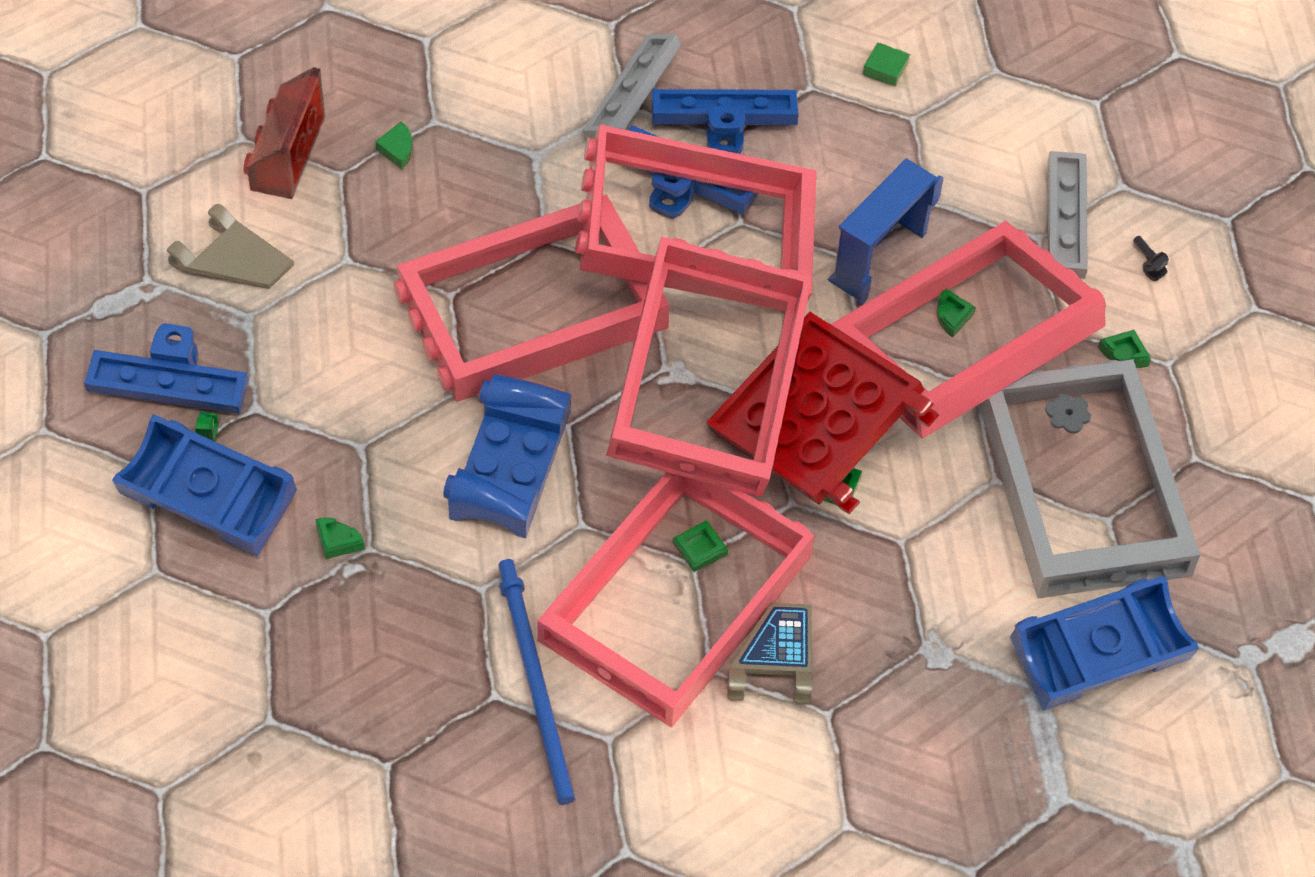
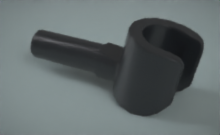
[1133,236,1169,281]

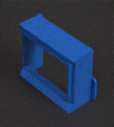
[827,158,944,306]

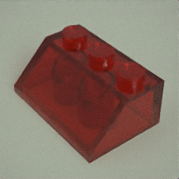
[243,67,325,199]

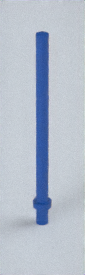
[498,559,575,805]

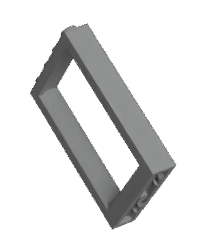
[979,359,1200,599]

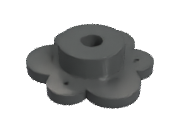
[1045,394,1091,434]

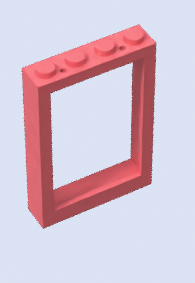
[575,125,817,311]
[394,195,670,402]
[831,221,1106,439]
[606,237,813,497]
[538,472,814,728]

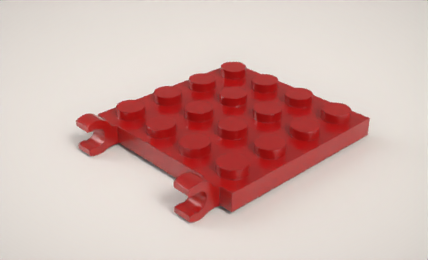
[706,311,939,514]

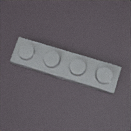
[582,34,681,140]
[1048,151,1088,279]

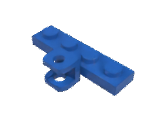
[652,89,798,154]
[628,125,759,218]
[84,323,249,414]

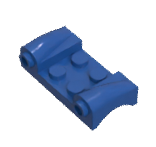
[443,374,571,538]
[112,414,297,557]
[1010,575,1199,711]

